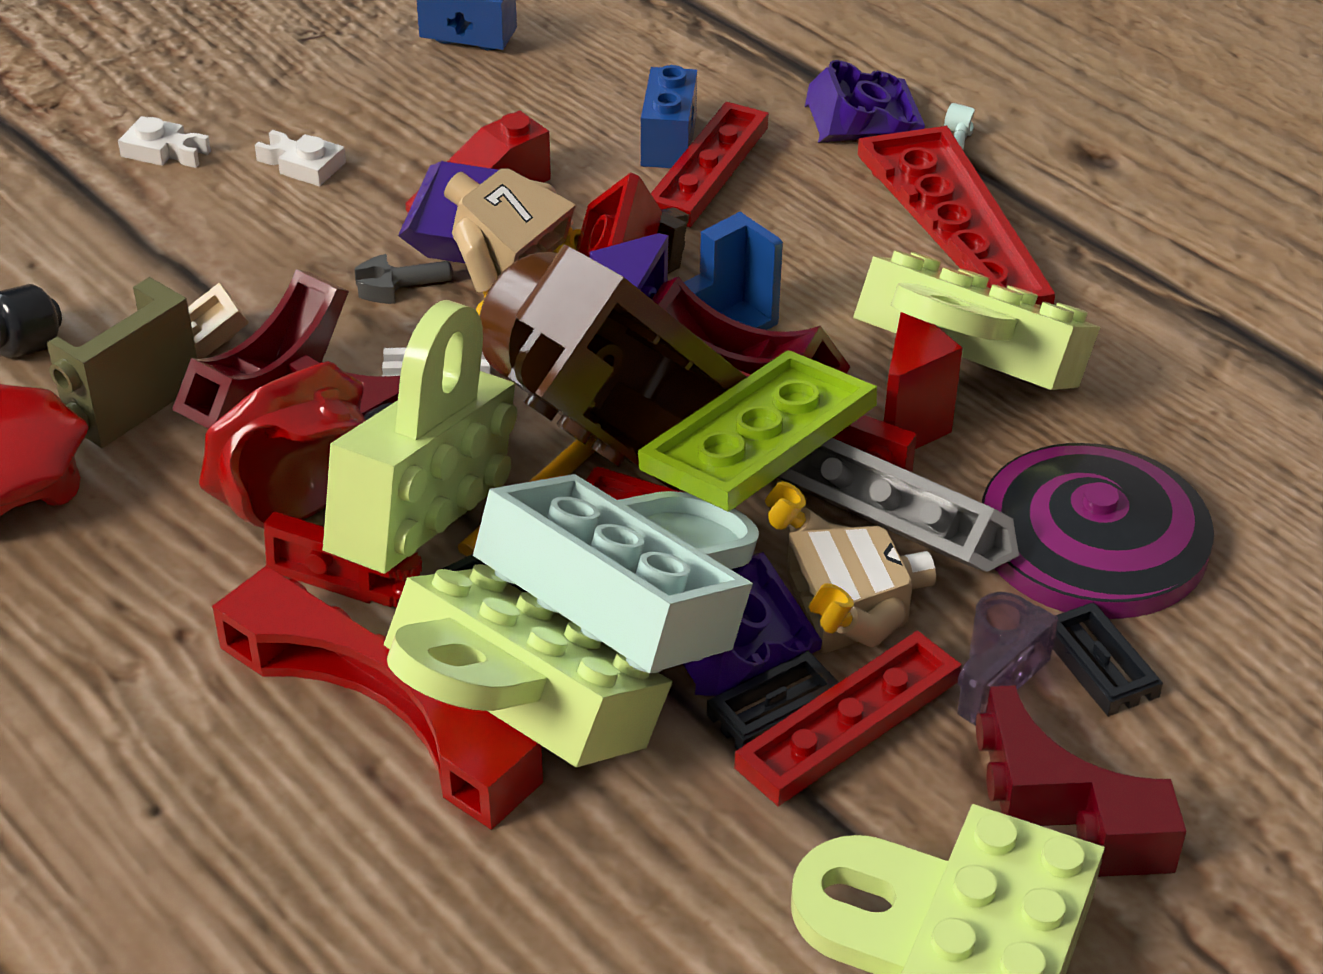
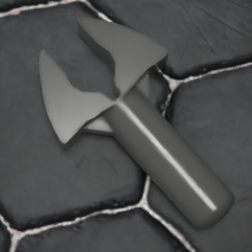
[354,254,453,304]

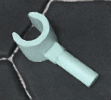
[944,103,975,149]

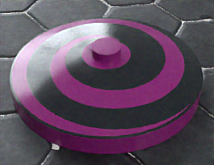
[982,443,1214,619]

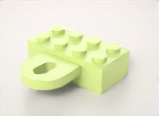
[853,250,1100,390]
[323,300,517,574]
[384,564,673,767]
[791,804,1105,974]

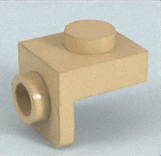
[188,283,249,359]

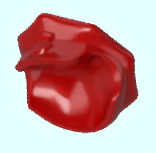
[199,361,366,528]
[0,384,89,517]

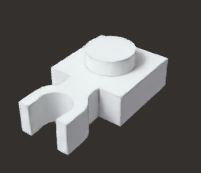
[118,116,211,168]
[255,130,346,187]

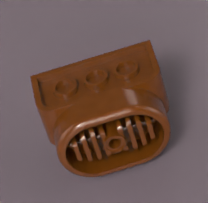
[479,245,747,491]

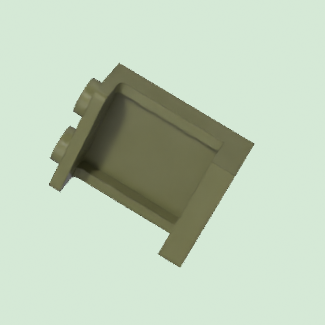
[47,277,197,448]

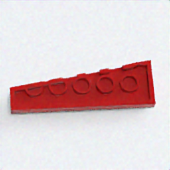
[857,125,1055,306]

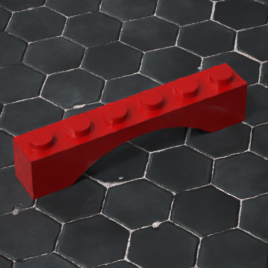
[212,565,543,830]

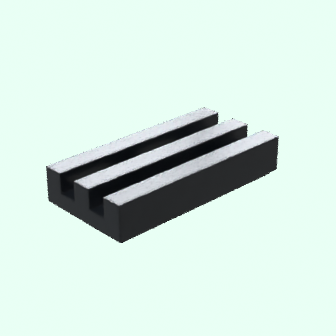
[1040,602,1163,717]
[706,650,839,750]

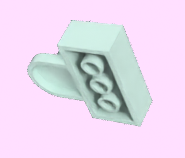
[473,474,759,673]

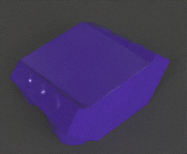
[805,60,925,143]
[398,161,498,263]
[683,552,822,696]

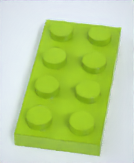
[638,350,877,512]

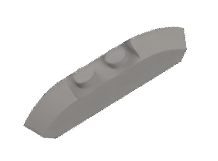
[777,438,1019,572]

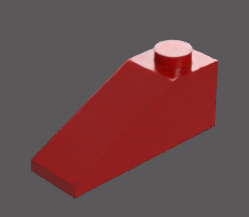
[405,110,551,213]

